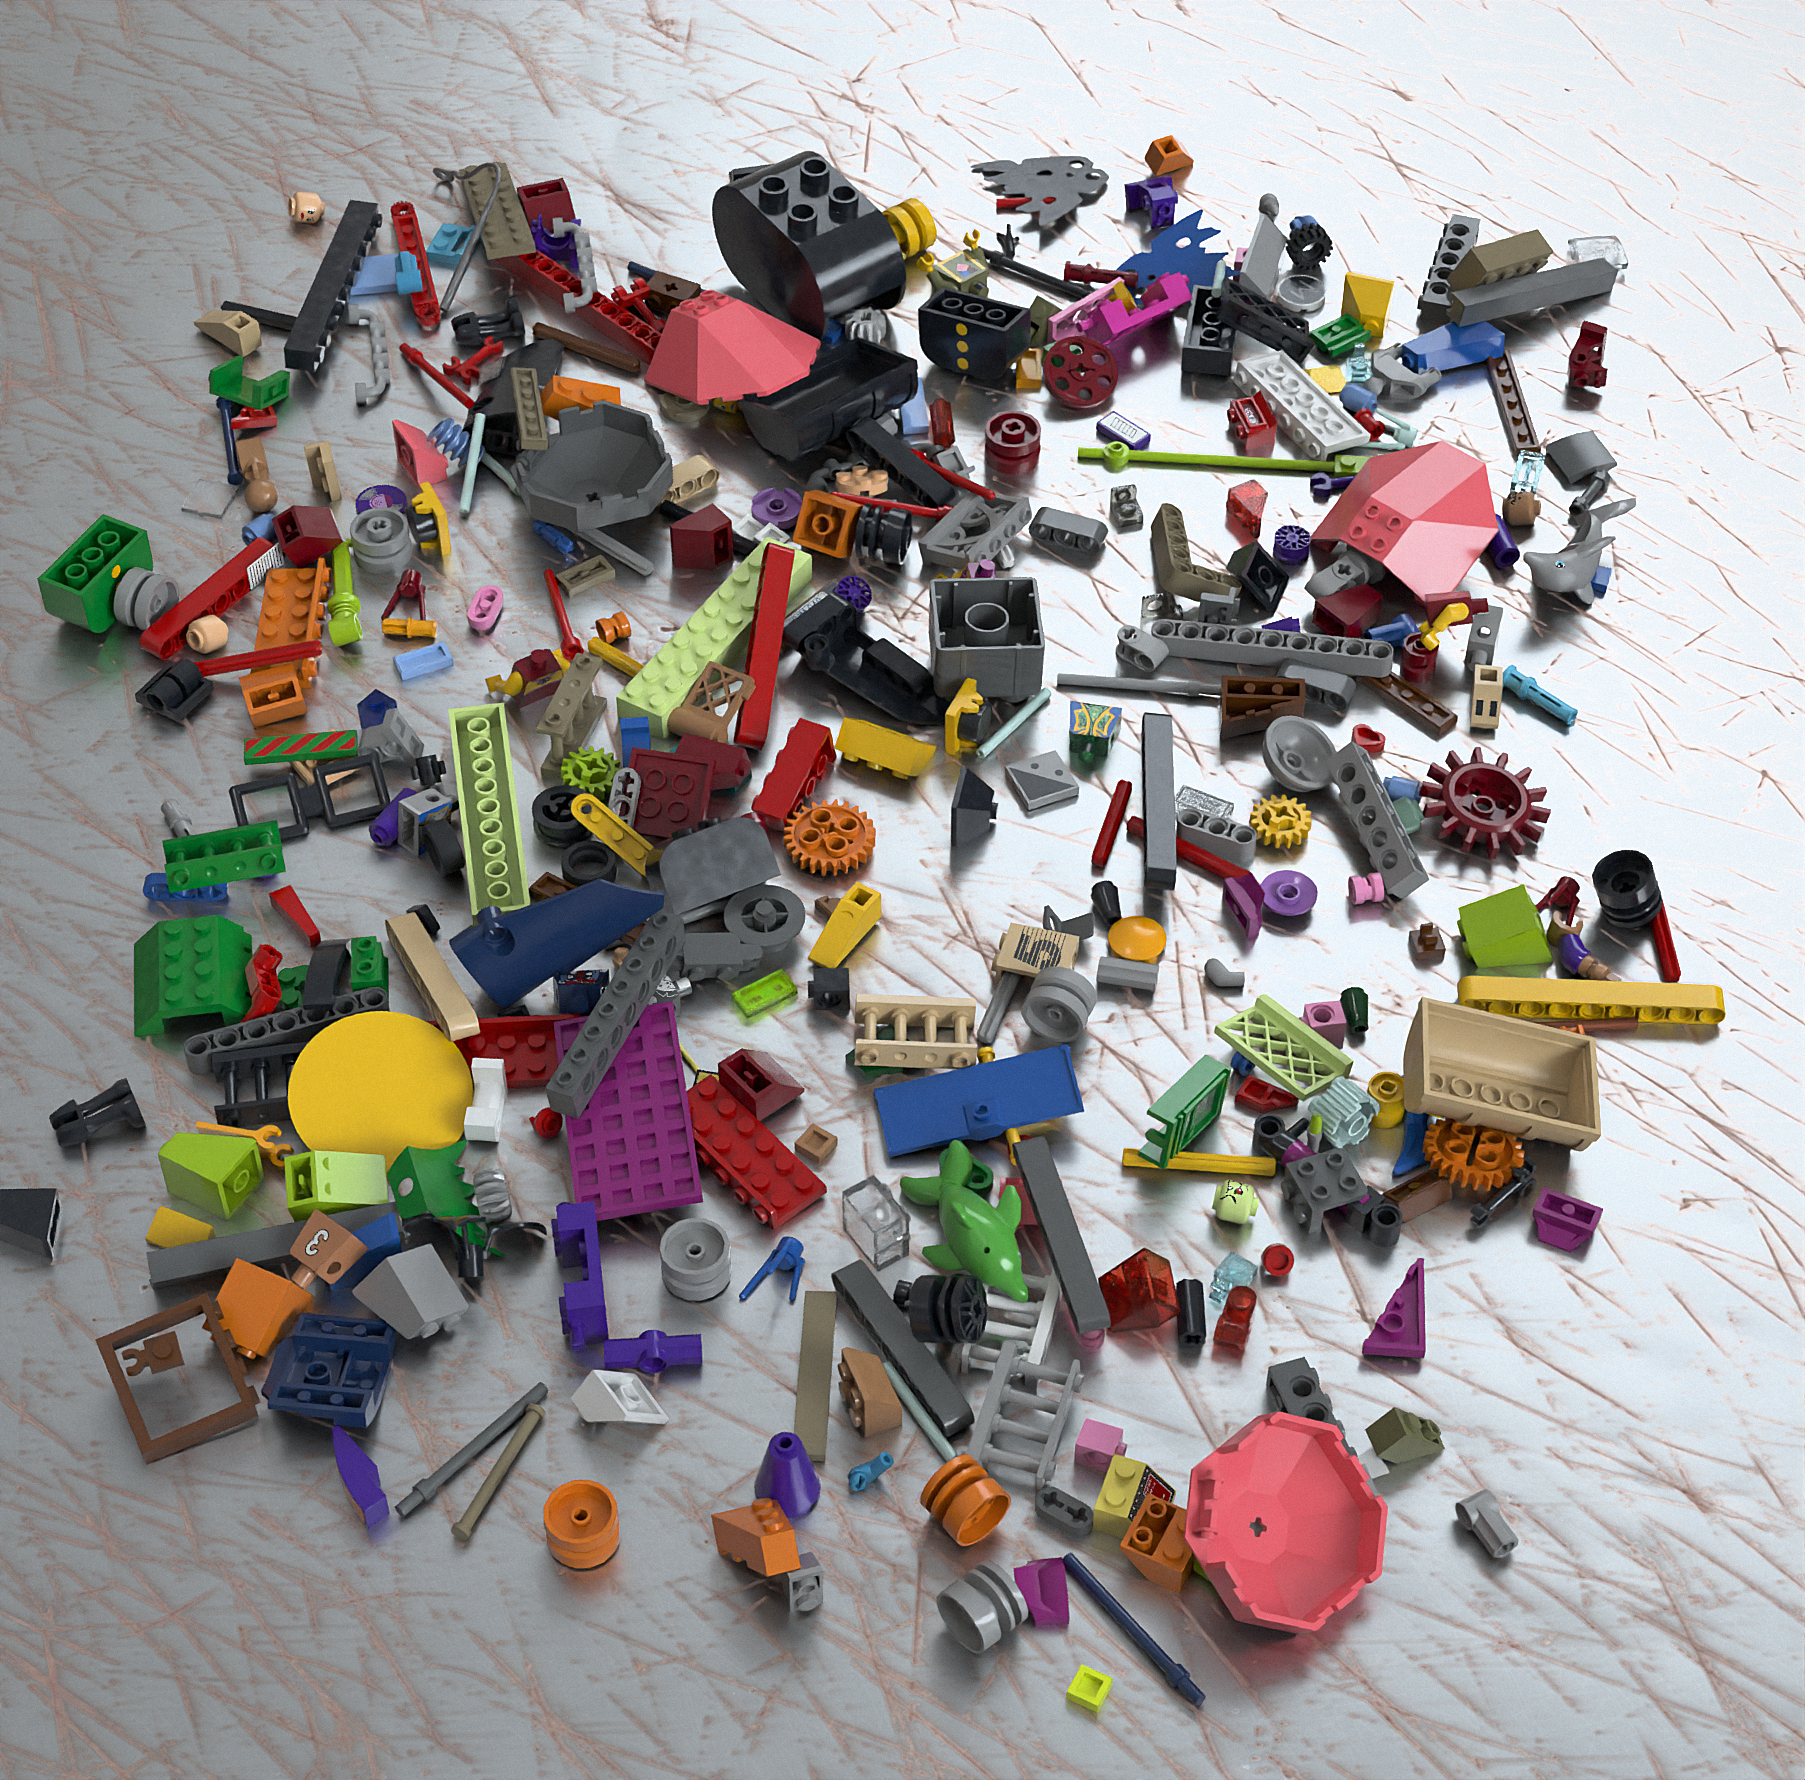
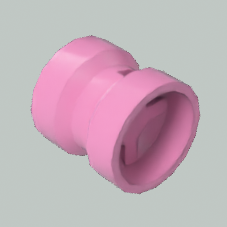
[1348,872,1384,905]

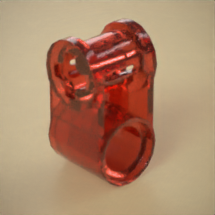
[1213,1285,1257,1351]

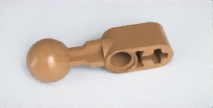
[235,437,278,513]

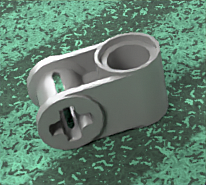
[1115,625,1169,673]

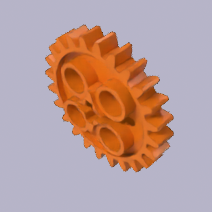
[783,799,876,876]
[1422,1117,1525,1190]

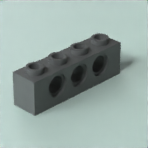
[1266,1356,1359,1460]

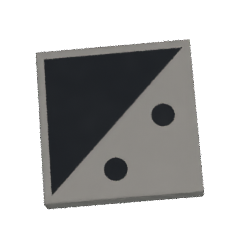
[1005,750,1080,810]

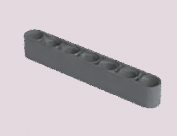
[184,987,390,1075]
[1012,1135,1111,1335]
[831,1259,975,1438]

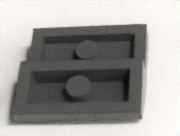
[1545,430,1618,485]

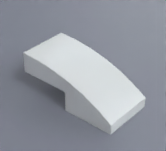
[732,514,790,544]

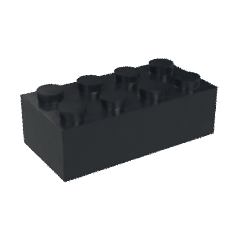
[1181,285,1238,376]

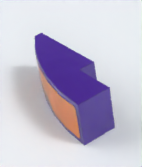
[333,1425,390,1529]

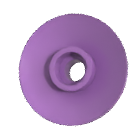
[1261,870,1318,916]

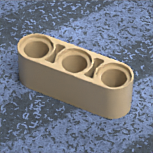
[657,455,720,507]

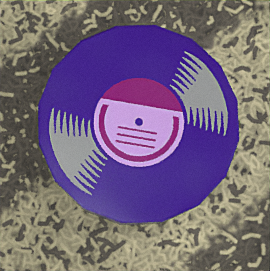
[355,485,408,515]

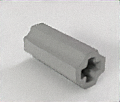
[1096,956,1159,990]

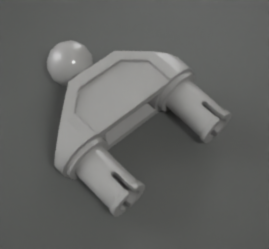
[1363,342,1442,399]

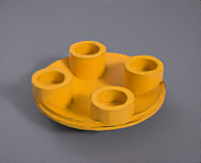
[1108,916,1166,964]

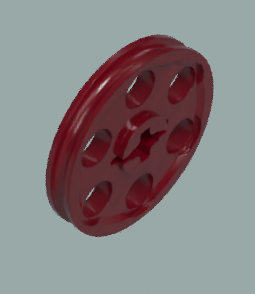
[1042,336,1118,409]

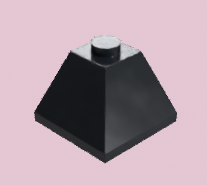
[1226,540,1290,613]
[951,766,999,847]

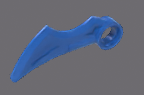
[1392,1075,1429,1175]

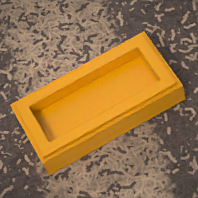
[1016,349,1042,388]

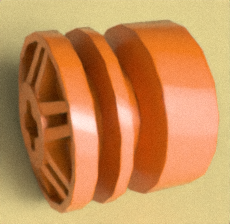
[921,1454,1011,1546]

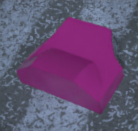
[1222,873,1266,939]
[1532,1187,1603,1252]
[1013,1557,1069,1626]

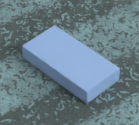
[392,641,454,681]

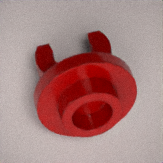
[529,1107,563,1138]

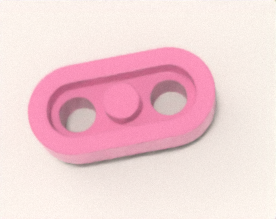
[467,585,504,630]

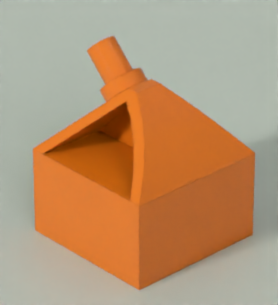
[792,490,864,558]

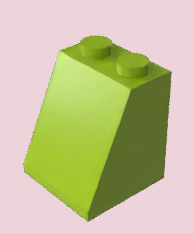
[1456,884,1554,968]
[157,1132,265,1222]

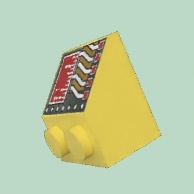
[1092,1454,1176,1539]

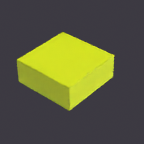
[1066,1664,1113,1713]

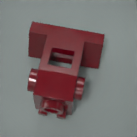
[1567,320,1608,388]

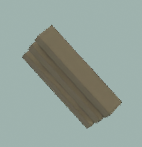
[555,555,615,598]

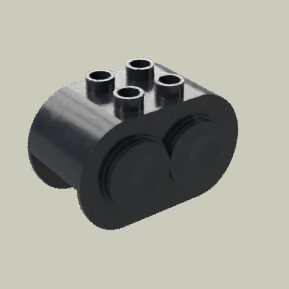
[712,151,906,341]

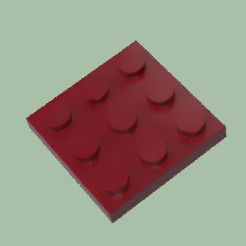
[619,747,717,839]

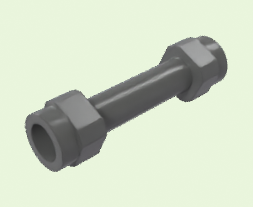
[1569,470,1611,517]

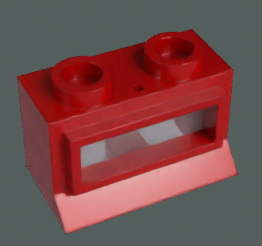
[1227,391,1277,449]

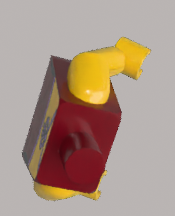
[485,649,570,709]

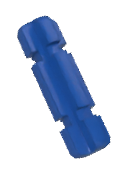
[532,519,574,554]

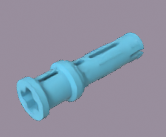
[1503,664,1578,725]

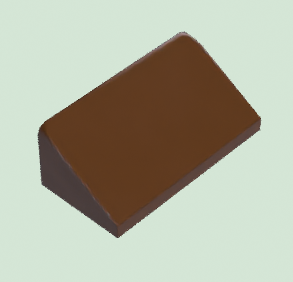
[1382,1169,1453,1223]

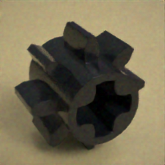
[410,754,447,786]

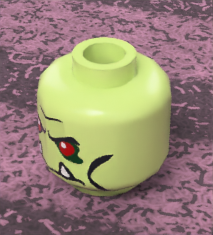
[1212,1180,1260,1224]

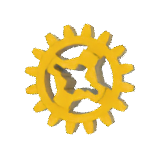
[1249,794,1312,848]

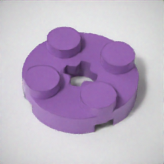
[751,487,802,531]

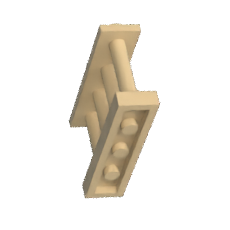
[854,993,977,1069]

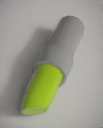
[1307,1114,1323,1153]

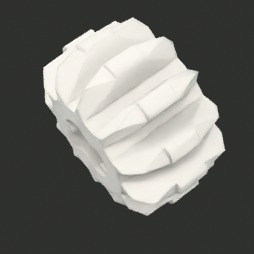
[845,306,886,343]

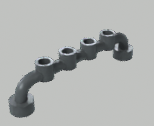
[806,440,945,493]

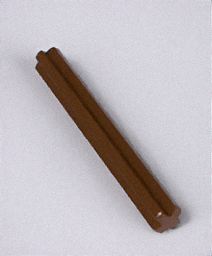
[532,322,640,373]

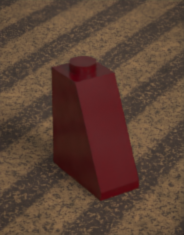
[1312,583,1383,638]
[675,733,751,790]

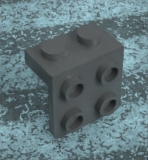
[1281,1148,1368,1234]

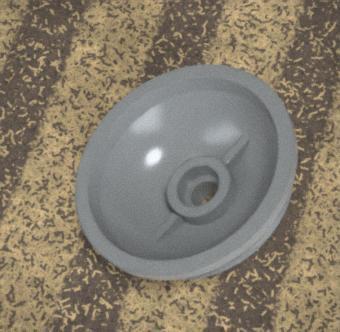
[1262,716,1337,792]

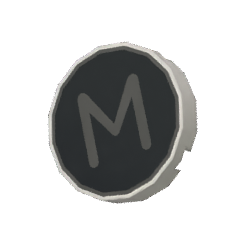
[1277,275,1327,312]

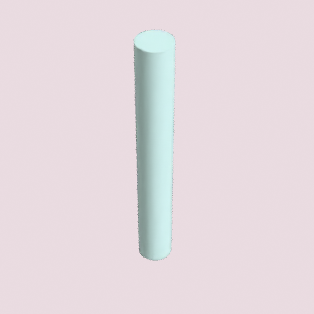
[1212,260,1226,297]

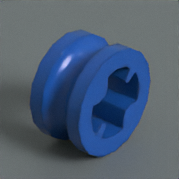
[1230,1051,1256,1076]

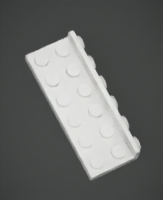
[1233,350,1371,461]

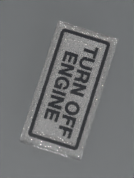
[1175,784,1234,819]

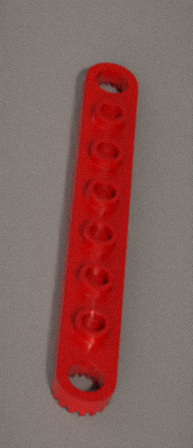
[391,201,441,326]

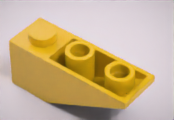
[808,882,881,968]

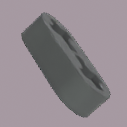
[1035,1487,1094,1537]

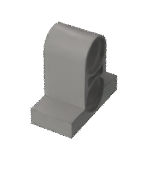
[357,708,424,767]

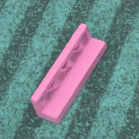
[1047,277,1128,344]

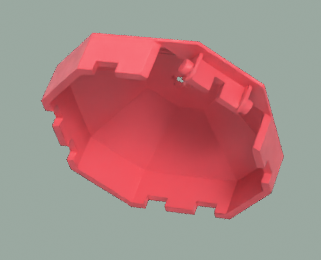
[1183,1411,1388,1633]

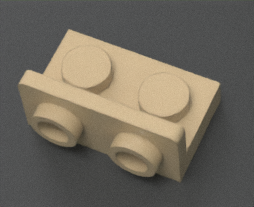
[304,441,342,502]

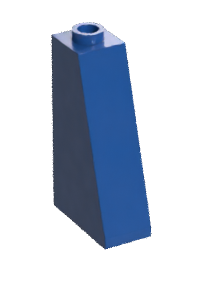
[1401,321,1505,375]

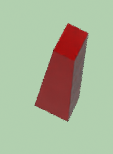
[269,885,321,948]

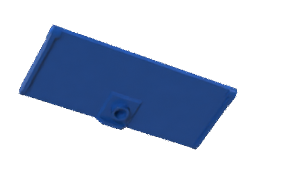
[873,1044,1085,1157]

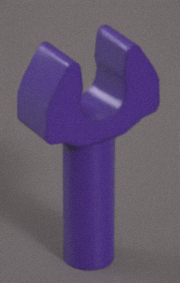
[1310,472,1356,497]

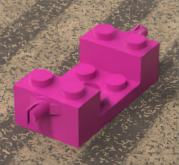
[1076,272,1193,345]

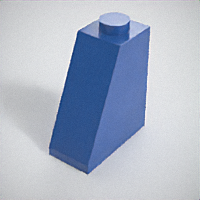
[322,1213,402,1292]

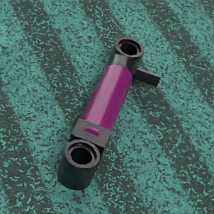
[1252,1114,1403,1247]

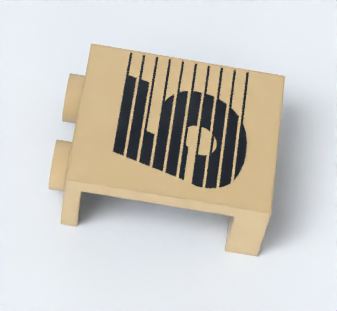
[991,922,1079,985]

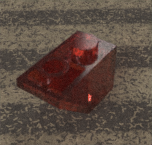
[1226,478,1269,539]

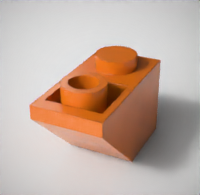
[1144,135,1195,176]

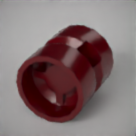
[1400,632,1439,684]

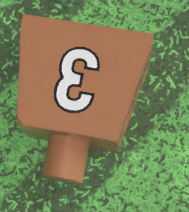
[290,1209,369,1290]

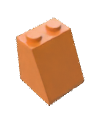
[202,1258,313,1360]

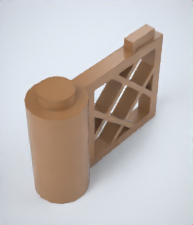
[667,660,756,744]

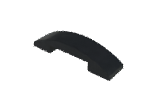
[303,938,351,1010]

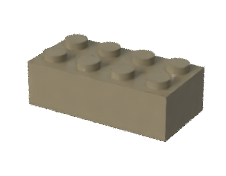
[1446,229,1554,292]

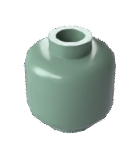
[1392,797,1424,835]

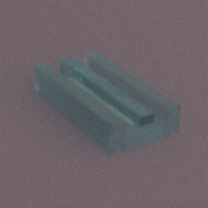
[1510,449,1546,495]

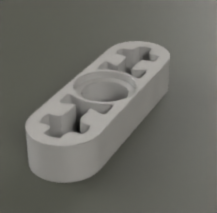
[608,768,641,829]

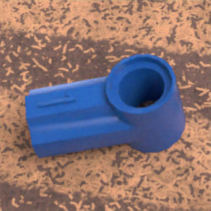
[1364,614,1420,648]

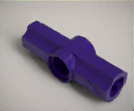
[604,1330,703,1373]

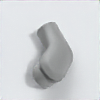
[1204,958,1245,987]

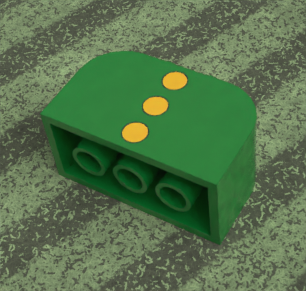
[37,514,153,633]

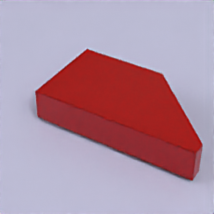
[230,405,278,430]
[1235,1075,1299,1113]

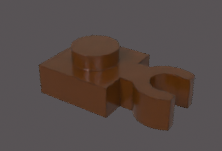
[121,1331,185,1377]

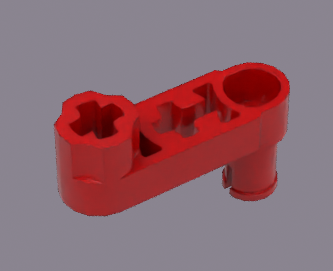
[240,944,283,1023]

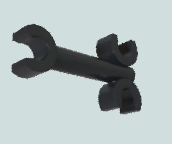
[1470,1157,1537,1228]

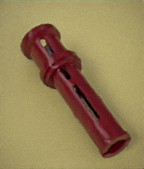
[1063,260,1139,288]

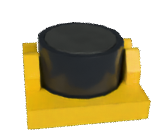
[406,482,452,555]
[945,678,992,756]

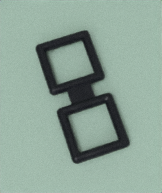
[229,753,391,839]

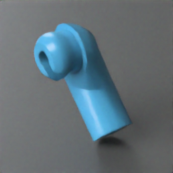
[848,1452,894,1491]

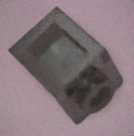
[1110,484,1144,528]

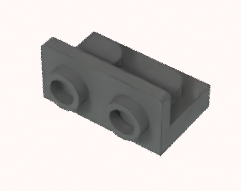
[1198,587,1240,626]

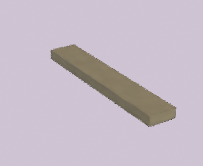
[510,368,548,450]
[794,1291,837,1462]

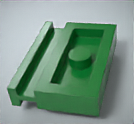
[1309,313,1371,358]

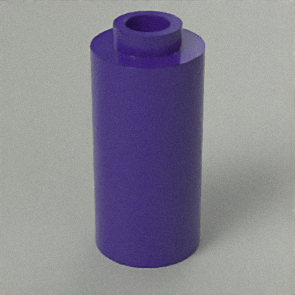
[1487,513,1520,568]
[369,788,417,846]

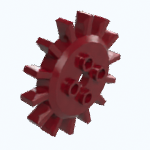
[1419,747,1551,859]

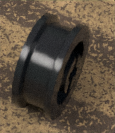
[532,785,592,847]

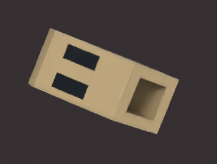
[1470,664,1503,729]

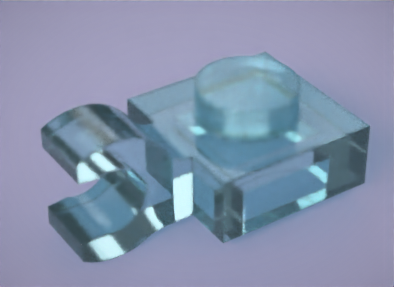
[1346,342,1373,383]
[1209,1251,1258,1303]

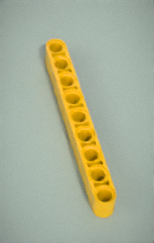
[1457,976,1726,1025]

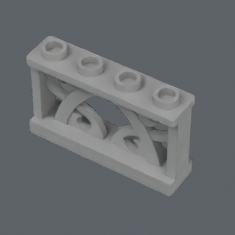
[918,485,1033,570]

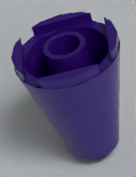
[754,1432,821,1518]

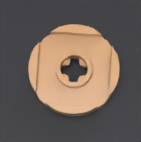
[836,465,888,496]

